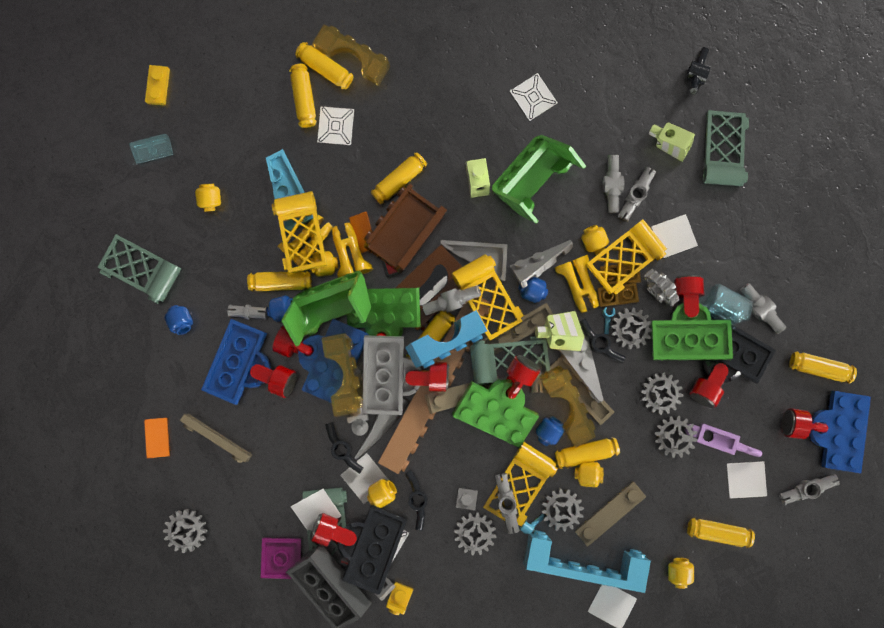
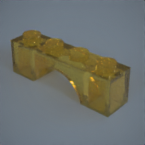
[312,24,390,86]
[322,333,363,417]
[539,365,596,448]

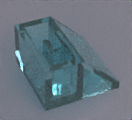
[703,284,753,324]

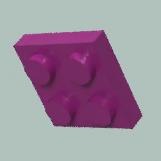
[261,537,302,579]

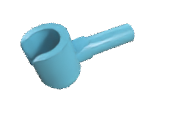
[602,307,615,334]
[520,514,545,534]

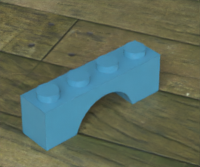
[405,310,487,369]

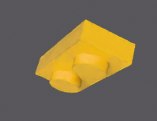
[145,65,170,105]

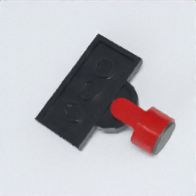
[690,311,776,408]
[310,505,407,595]

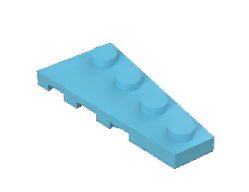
[266,149,313,233]

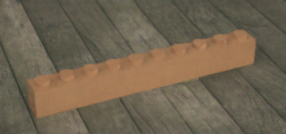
[378,297,491,474]

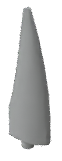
[354,397,410,459]

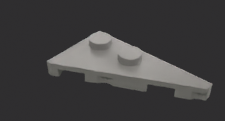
[441,240,507,282]
[510,240,574,288]
[558,336,604,403]

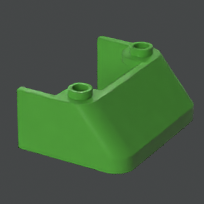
[492,135,586,223]
[281,271,371,346]

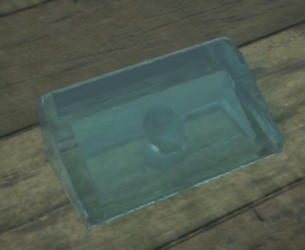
[129,134,174,164]

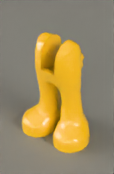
[277,215,333,266]
[332,223,373,278]
[554,254,599,313]

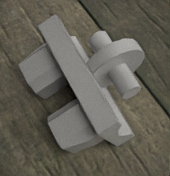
[347,404,370,436]

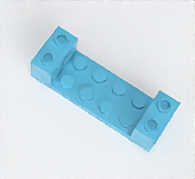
[523,530,651,593]

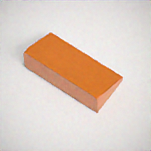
[349,211,372,254]
[144,418,170,458]

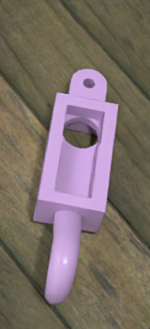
[684,424,762,457]

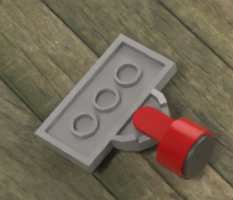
[363,335,449,415]

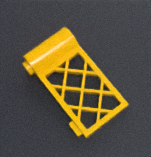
[272,191,327,273]
[586,220,667,295]
[451,254,524,341]
[483,442,558,527]

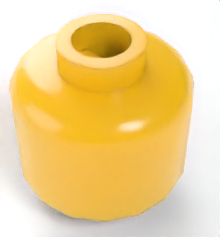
[195,183,221,212]
[581,225,609,254]
[309,251,338,277]
[575,462,604,488]
[367,479,397,508]
[668,558,694,589]

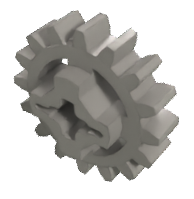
[644,269,679,307]
[610,308,652,350]
[640,373,683,415]
[655,416,698,458]
[541,488,584,532]
[163,509,207,553]
[454,512,496,556]

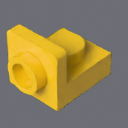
[386,581,413,615]

